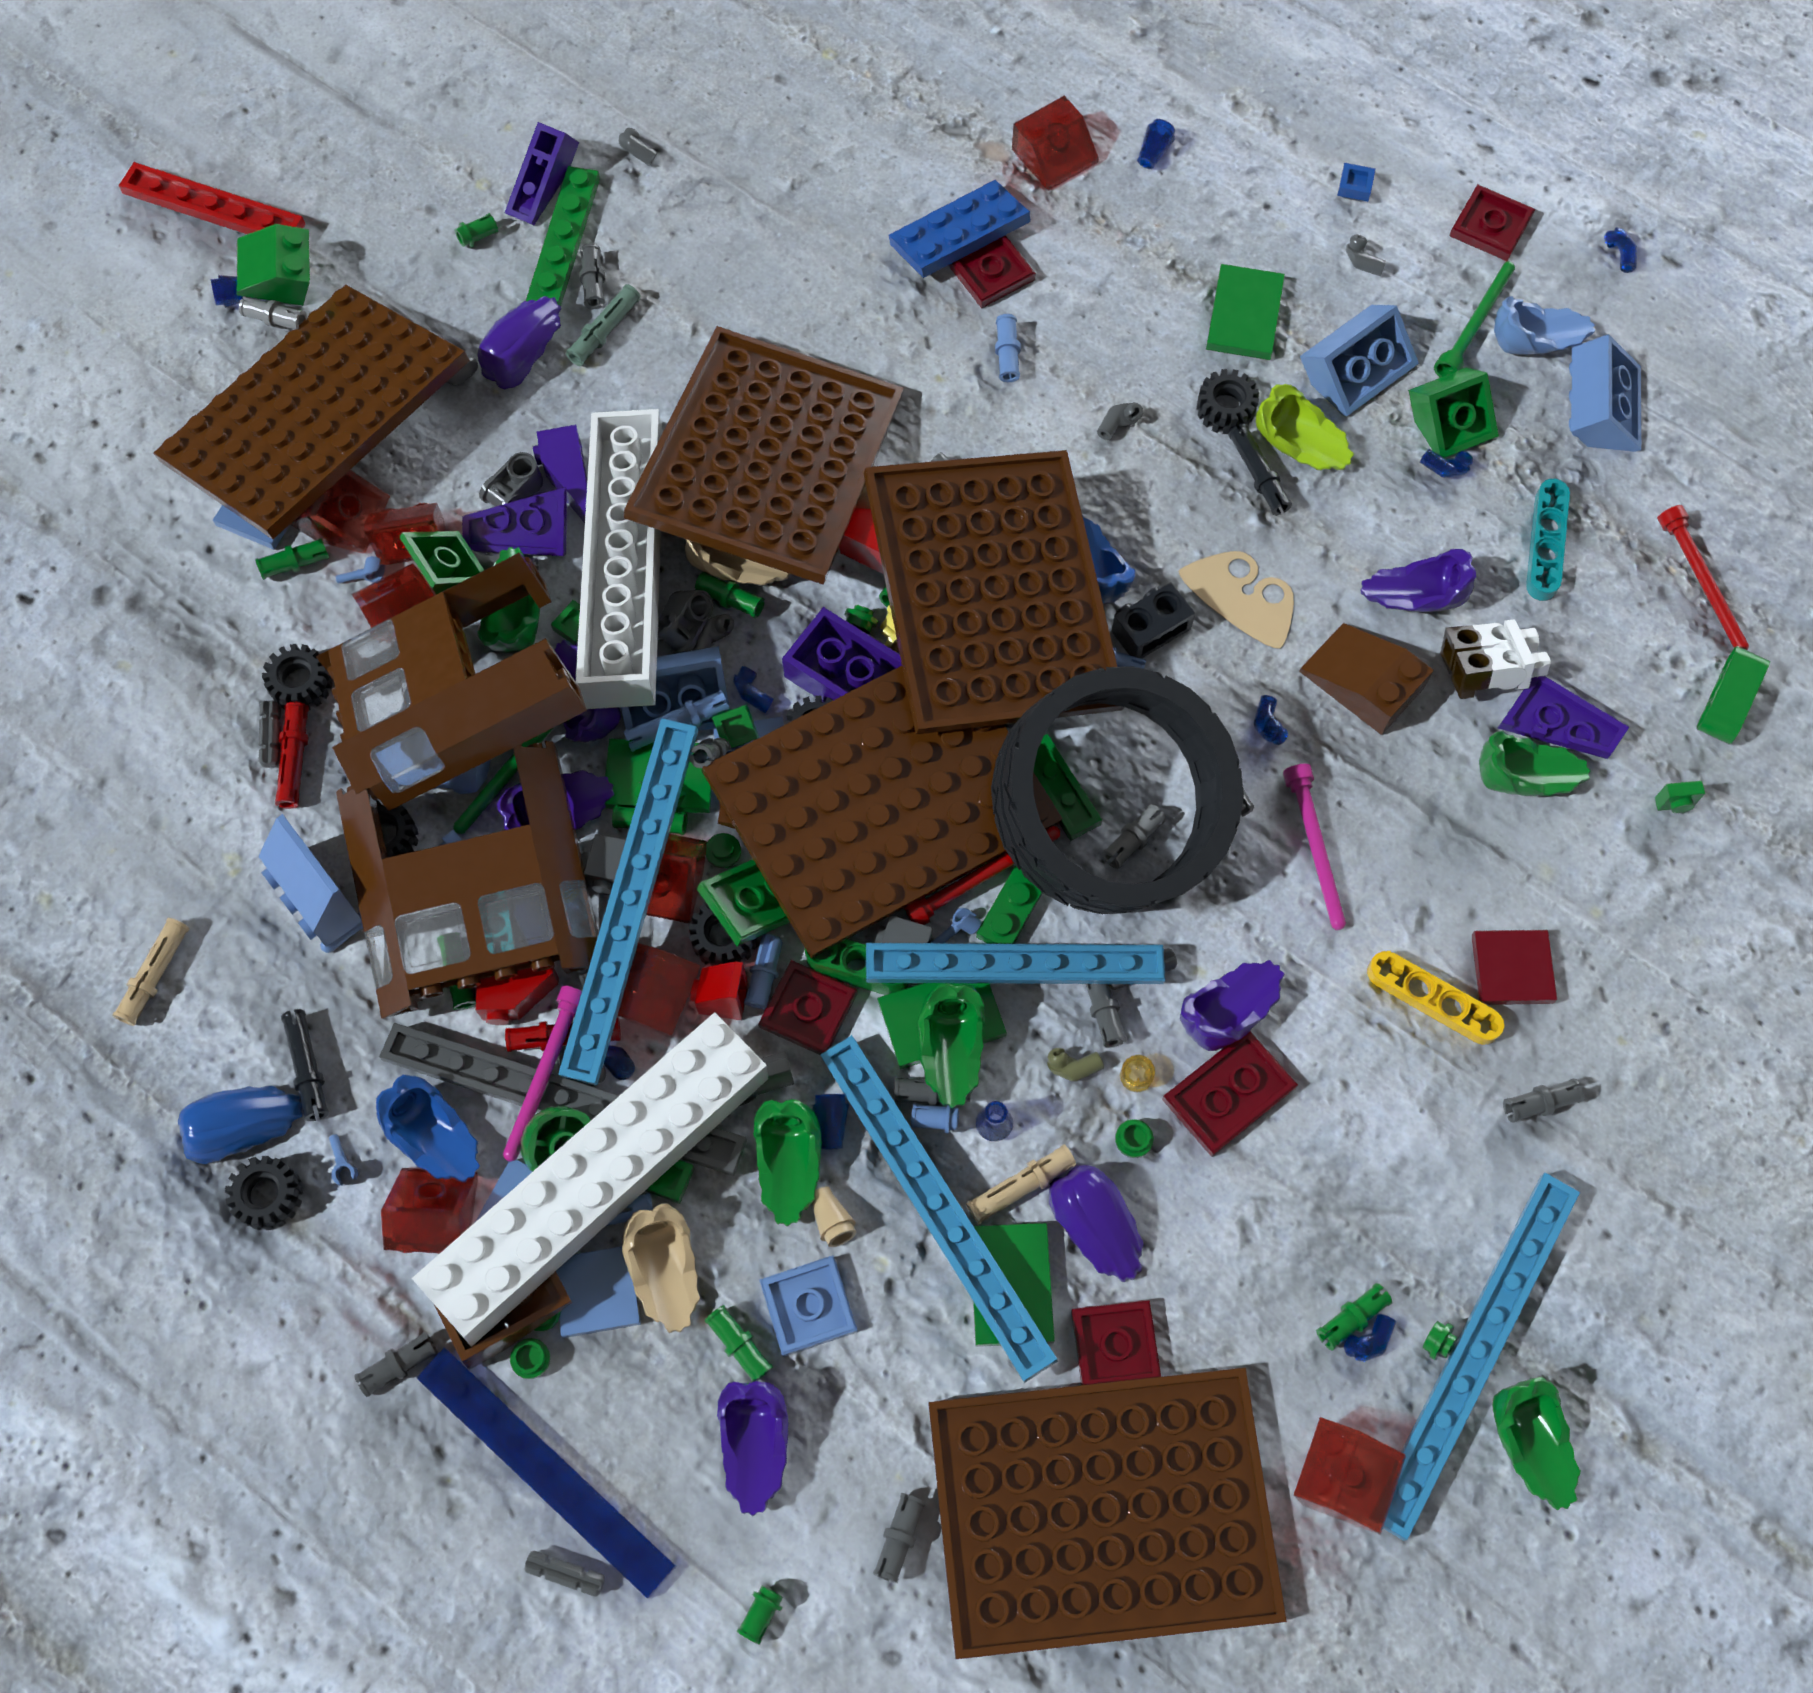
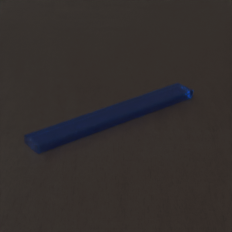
[417,1347,676,1599]

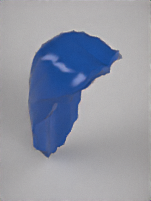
[1082,515,1136,604]
[376,1075,480,1182]
[178,1085,303,1164]

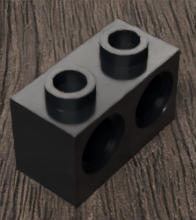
[1111,582,1195,659]

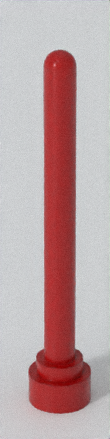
[1657,505,1749,650]
[904,826,1060,925]

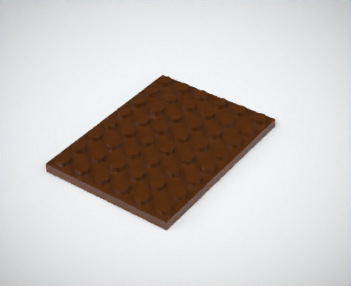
[153,285,470,539]
[624,326,904,585]
[864,450,1125,734]
[702,666,1063,959]
[928,1368,1287,1659]

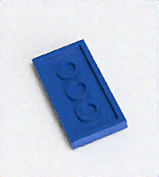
[889,180,1031,278]

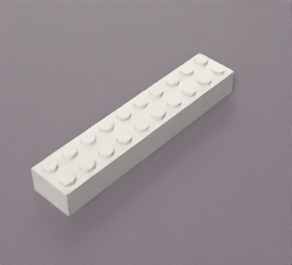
[576,409,663,709]
[412,1012,768,1347]

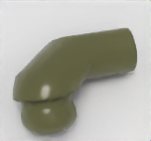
[1047,1048,1104,1082]

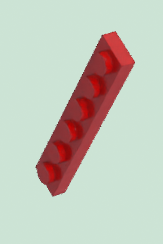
[119,162,306,234]

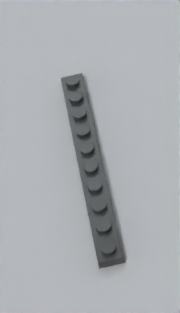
[379,1023,747,1176]

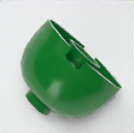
[521,1106,591,1172]

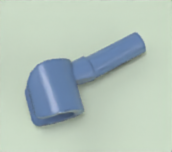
[336,556,386,584]
[931,908,981,944]
[329,1134,359,1186]

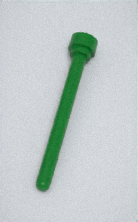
[1434,261,1515,378]
[453,719,571,834]

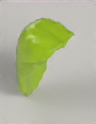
[1255,384,1354,470]

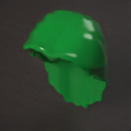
[477,547,540,653]
[1479,731,1590,797]
[918,983,985,1109]
[753,1099,822,1227]
[1492,1377,1581,1510]

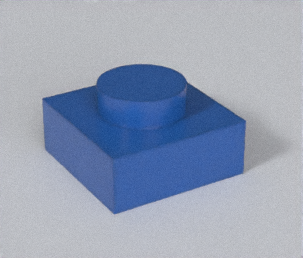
[1337,163,1376,202]

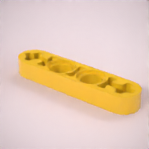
[1367,951,1504,1045]

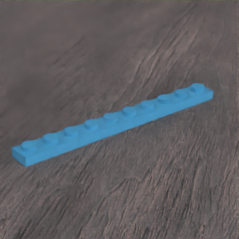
[558,718,698,1085]
[820,1035,1058,1383]
[1367,1173,1580,1541]

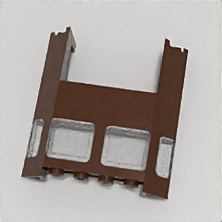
[316,553,587,811]
[336,741,599,1019]

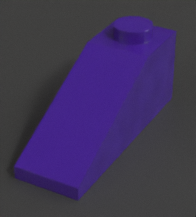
[504,122,579,225]
[533,425,588,523]

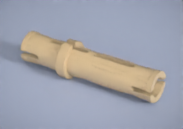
[112,918,189,1026]
[966,1144,1077,1225]

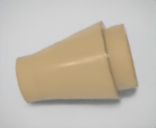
[812,1186,856,1247]

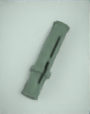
[566,284,641,366]

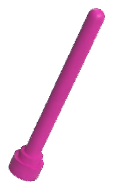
[1283,763,1346,930]
[503,986,582,1162]

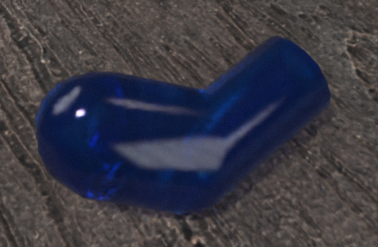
[1420,449,1473,478]
[1344,1314,1396,1362]

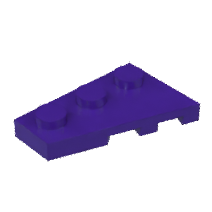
[462,486,567,556]
[1498,676,1629,759]

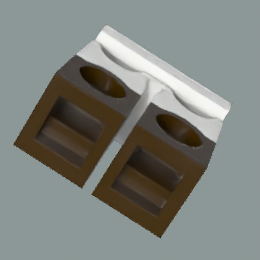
[1440,620,1551,699]

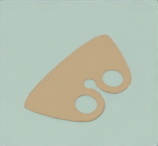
[1179,551,1294,649]

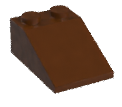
[1299,623,1434,735]
[434,1271,572,1370]

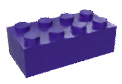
[782,607,902,702]

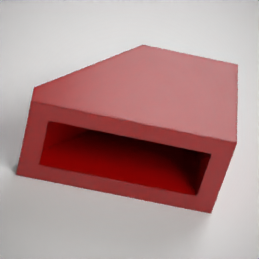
[690,961,749,1021]
[475,967,559,1025]

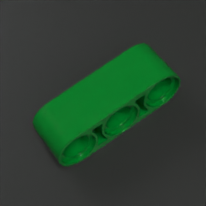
[1696,646,1770,745]
[805,939,909,995]

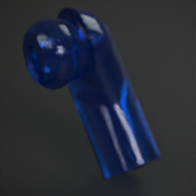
[1604,227,1637,273]
[733,666,774,713]
[1253,695,1288,745]
[604,1045,635,1080]

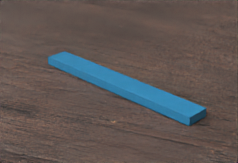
[866,943,1165,984]

